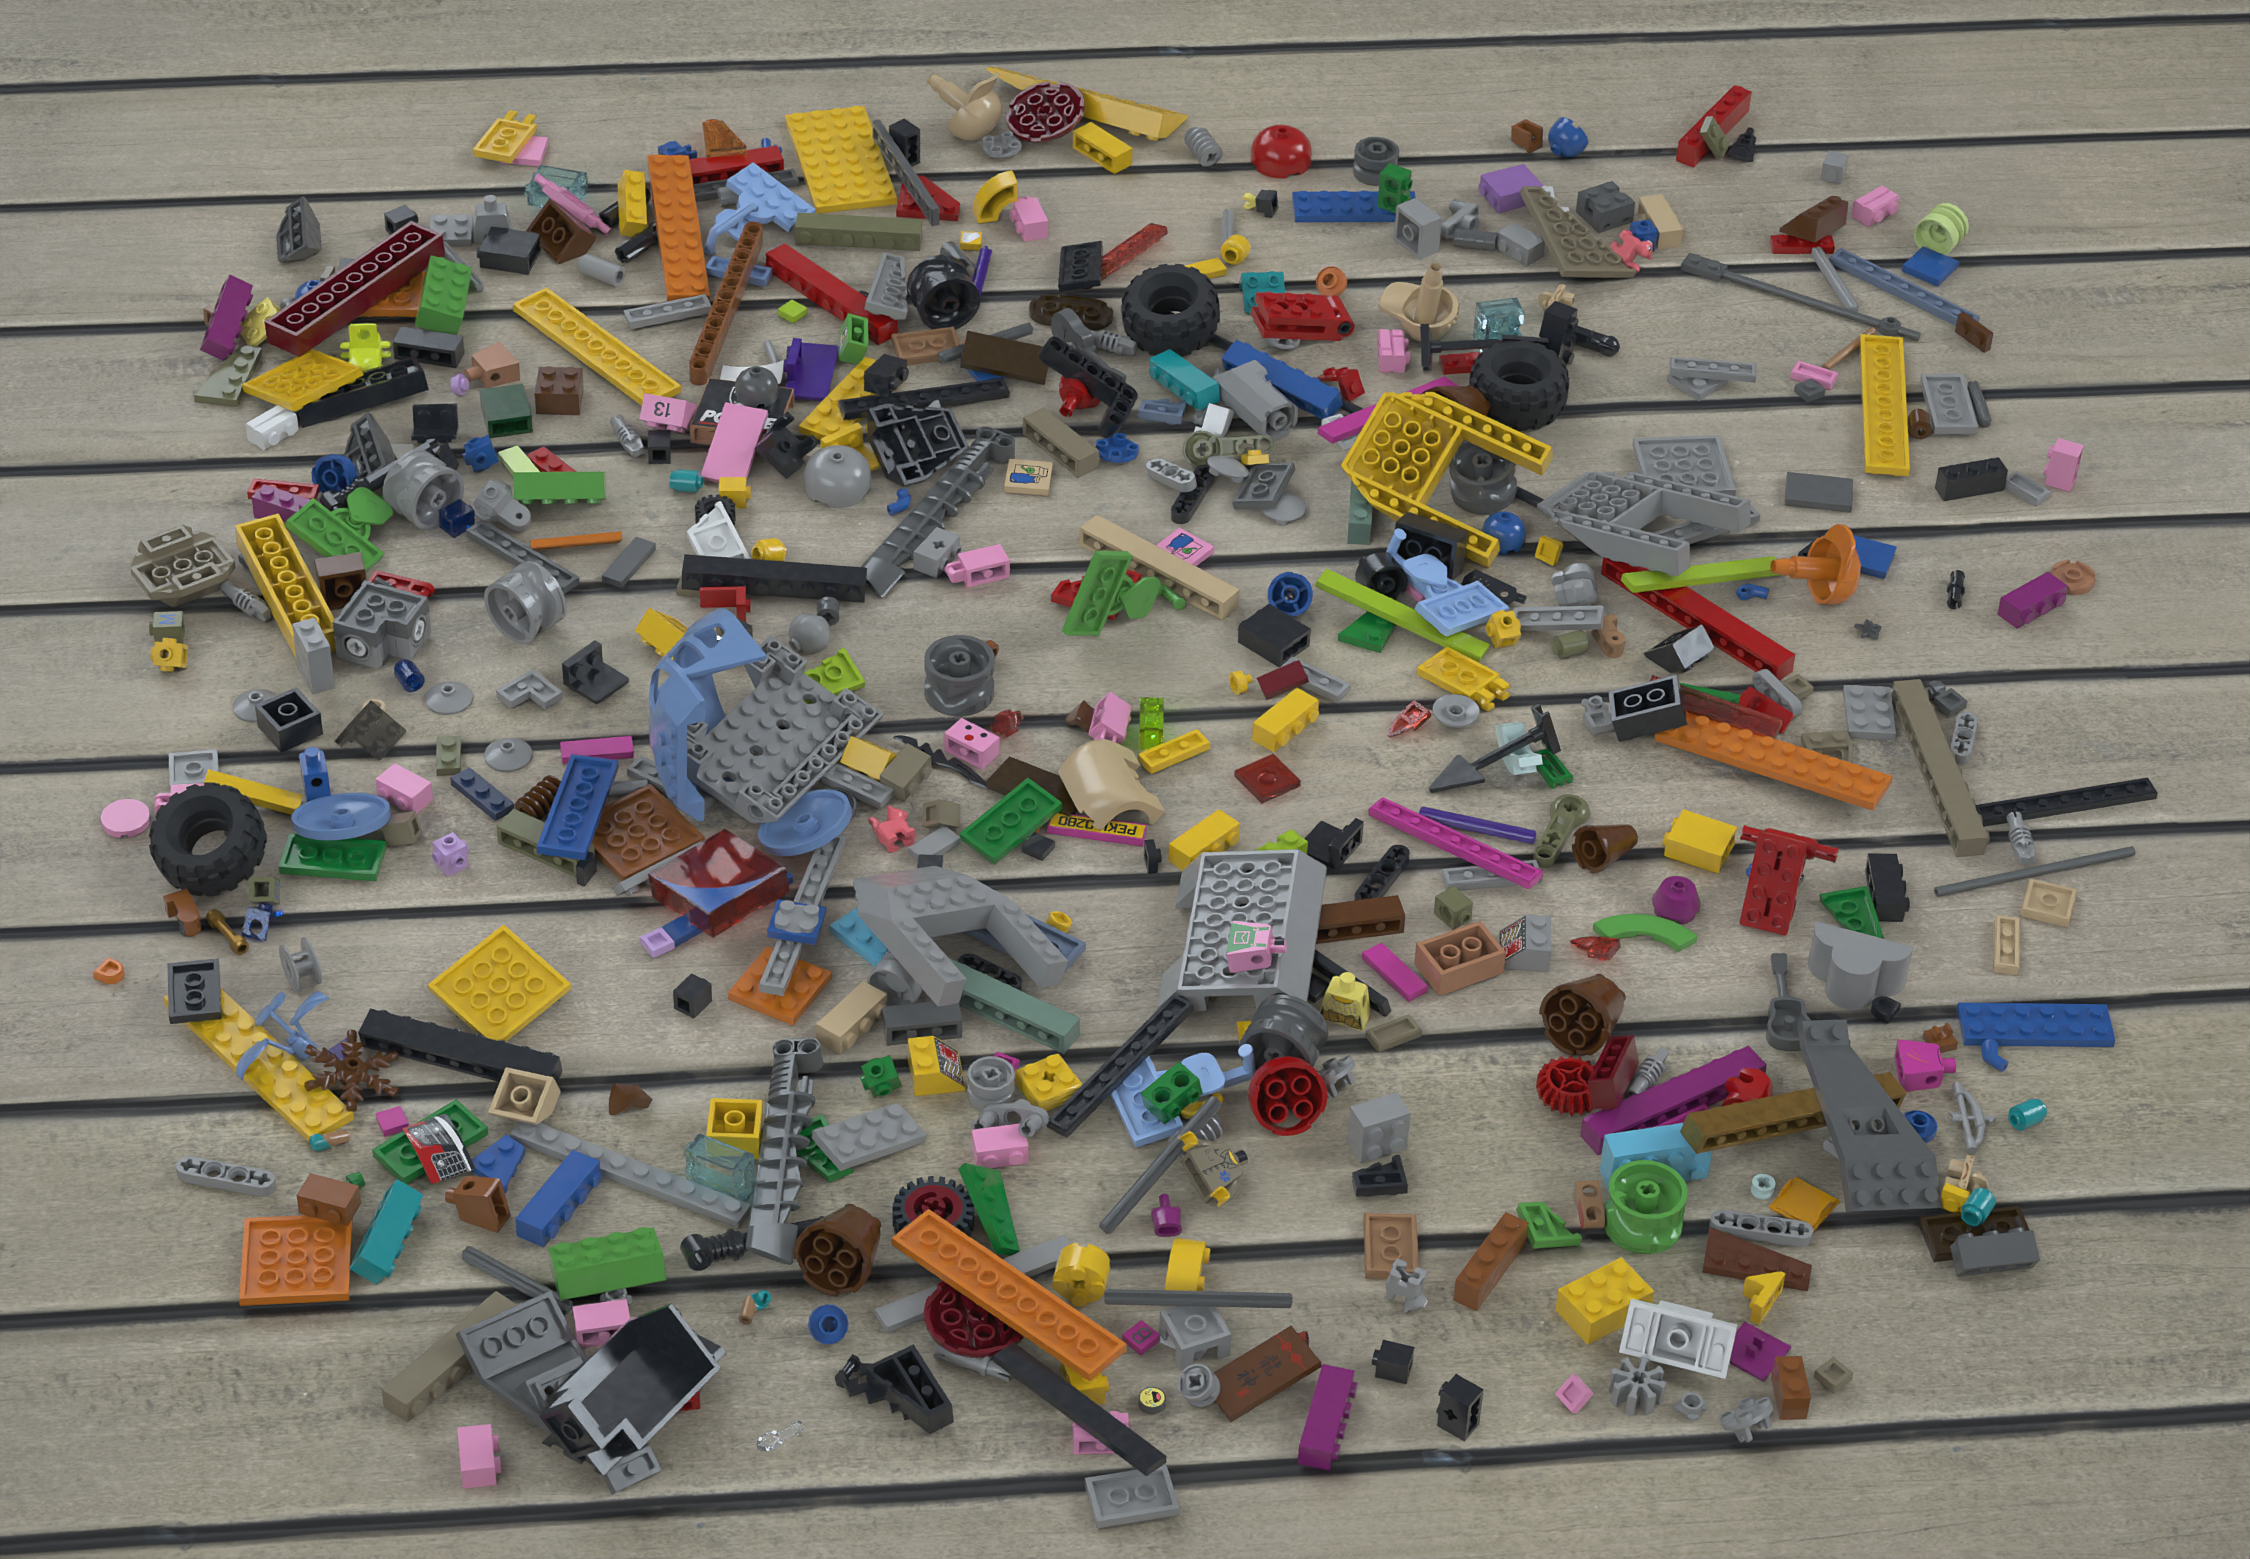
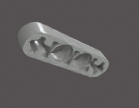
[176,1156,276,1197]
[1709,1210,1813,1247]

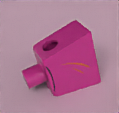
[1894,1040,1956,1092]

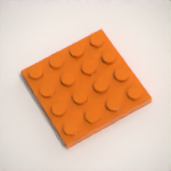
[239,1215,353,1306]

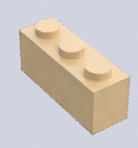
[1637,194,1685,249]
[816,981,887,1055]

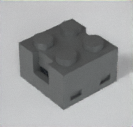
[1576,181,1635,233]

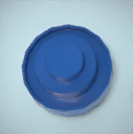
[1903,1110,1938,1143]
[808,1304,849,1344]

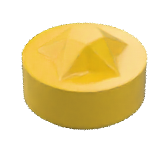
[1046,911,1072,933]

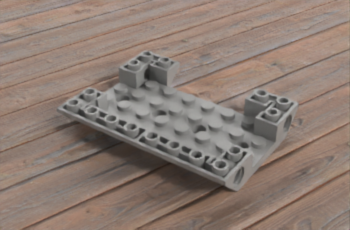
[687,635,884,823]
[1157,849,1327,1011]

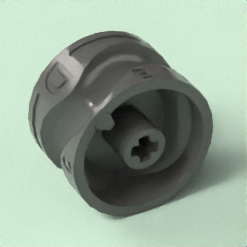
[1449,440,1517,515]
[924,635,995,716]
[1239,995,1329,1071]

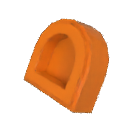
[93,957,124,984]

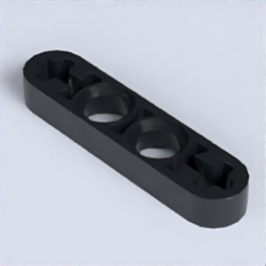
[1171,464,1215,524]
[1354,845,1410,901]

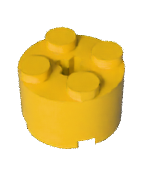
[1052,1243,1110,1307]

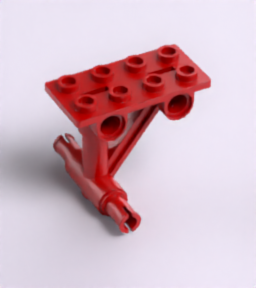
[1739,825,1839,936]

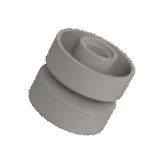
[867,950,924,1006]

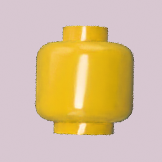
[1220,234,1251,265]
[751,538,787,561]

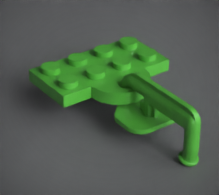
[284,487,393,572]
[1062,551,1186,636]

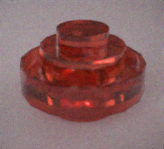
[989,708,1024,737]

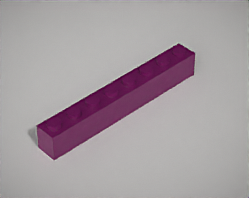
[1580,1046,1767,1156]

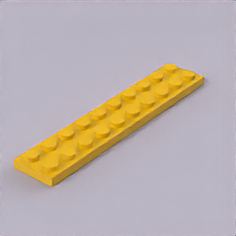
[513,287,681,406]
[1860,334,1910,476]
[163,989,354,1142]

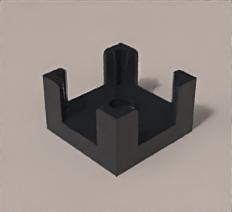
[754,411,819,479]

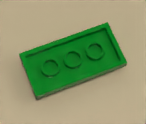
[959,778,1063,865]
[278,833,386,881]
[372,1099,488,1184]

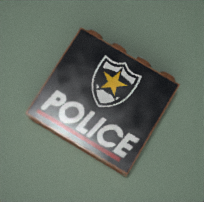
[690,378,794,445]

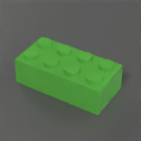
[414,255,472,335]
[513,471,606,504]
[548,1227,666,1300]

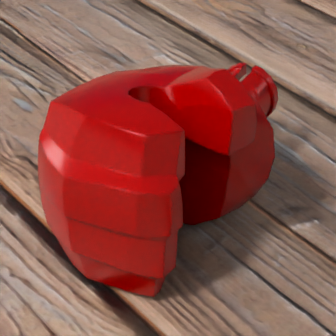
[1059,376,1101,417]
[1721,1068,1773,1107]

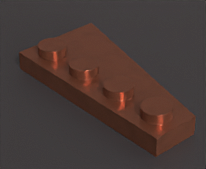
[1702,1227,1812,1291]

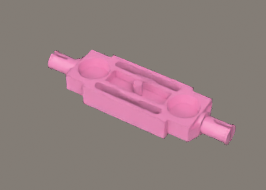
[534,173,612,235]

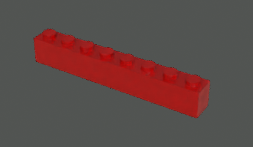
[765,243,898,345]

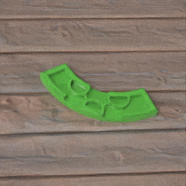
[1593,914,1698,952]

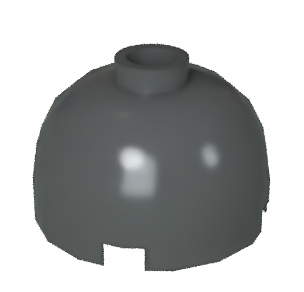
[735,366,778,408]

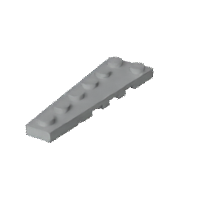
[864,252,907,320]

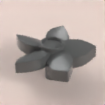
[1854,619,1882,640]

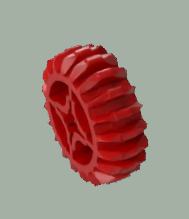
[1536,1055,1595,1116]

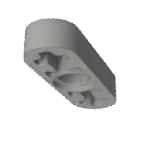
[1146,458,1197,492]
[1752,669,1802,718]
[1950,712,1978,764]

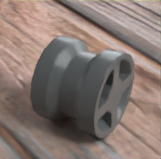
[817,597,840,626]

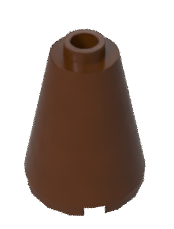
[1572,824,1638,874]

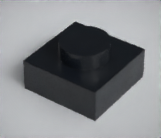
[1143,839,1162,874]

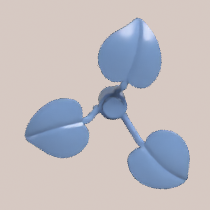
[236,991,329,1080]

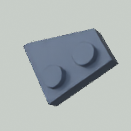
[1138,398,1188,425]

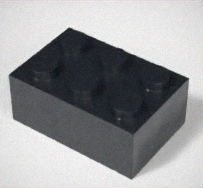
[1395,511,1468,580]
[1608,674,1688,742]

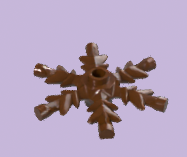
[304,1030,399,1112]

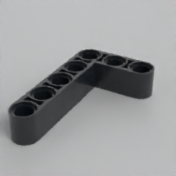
[1038,336,1138,438]

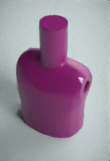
[1151,1194,1182,1237]

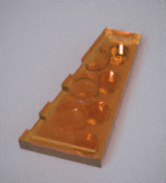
[702,119,747,157]

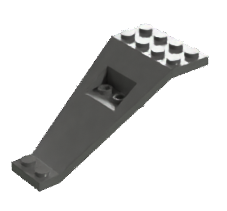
[1797,1020,1942,1213]
[455,1291,662,1495]

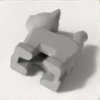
[1385,1259,1428,1313]

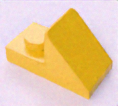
[1742,1271,1786,1325]

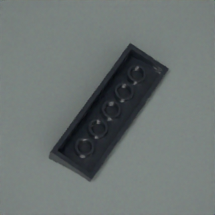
[296,356,429,428]

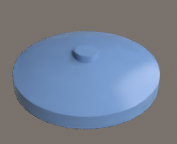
[758,789,852,856]
[292,793,391,840]

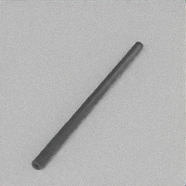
[1934,846,2135,897]

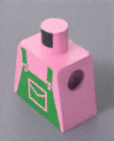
[1226,921,1287,973]

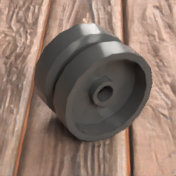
[1353,137,1399,186]

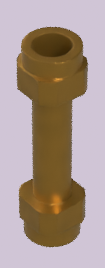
[206,909,249,955]

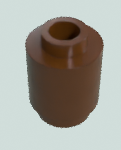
[1908,409,1932,439]

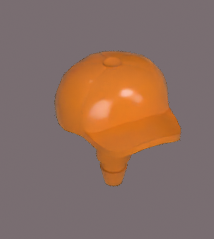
[1770,524,1861,605]

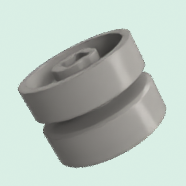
[968,1056,1015,1111]

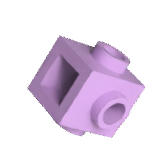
[432,832,469,877]

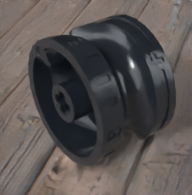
[906,255,980,330]

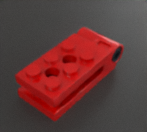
[1250,292,1355,341]

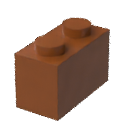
[296,1173,361,1226]
[1771,1356,1811,1420]

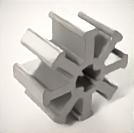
[1609,1357,1666,1416]

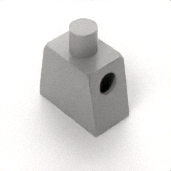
[473,195,513,243]

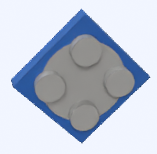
[767,899,826,945]

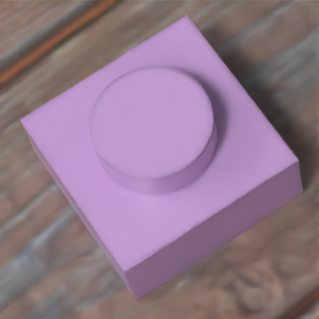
[640,927,675,958]

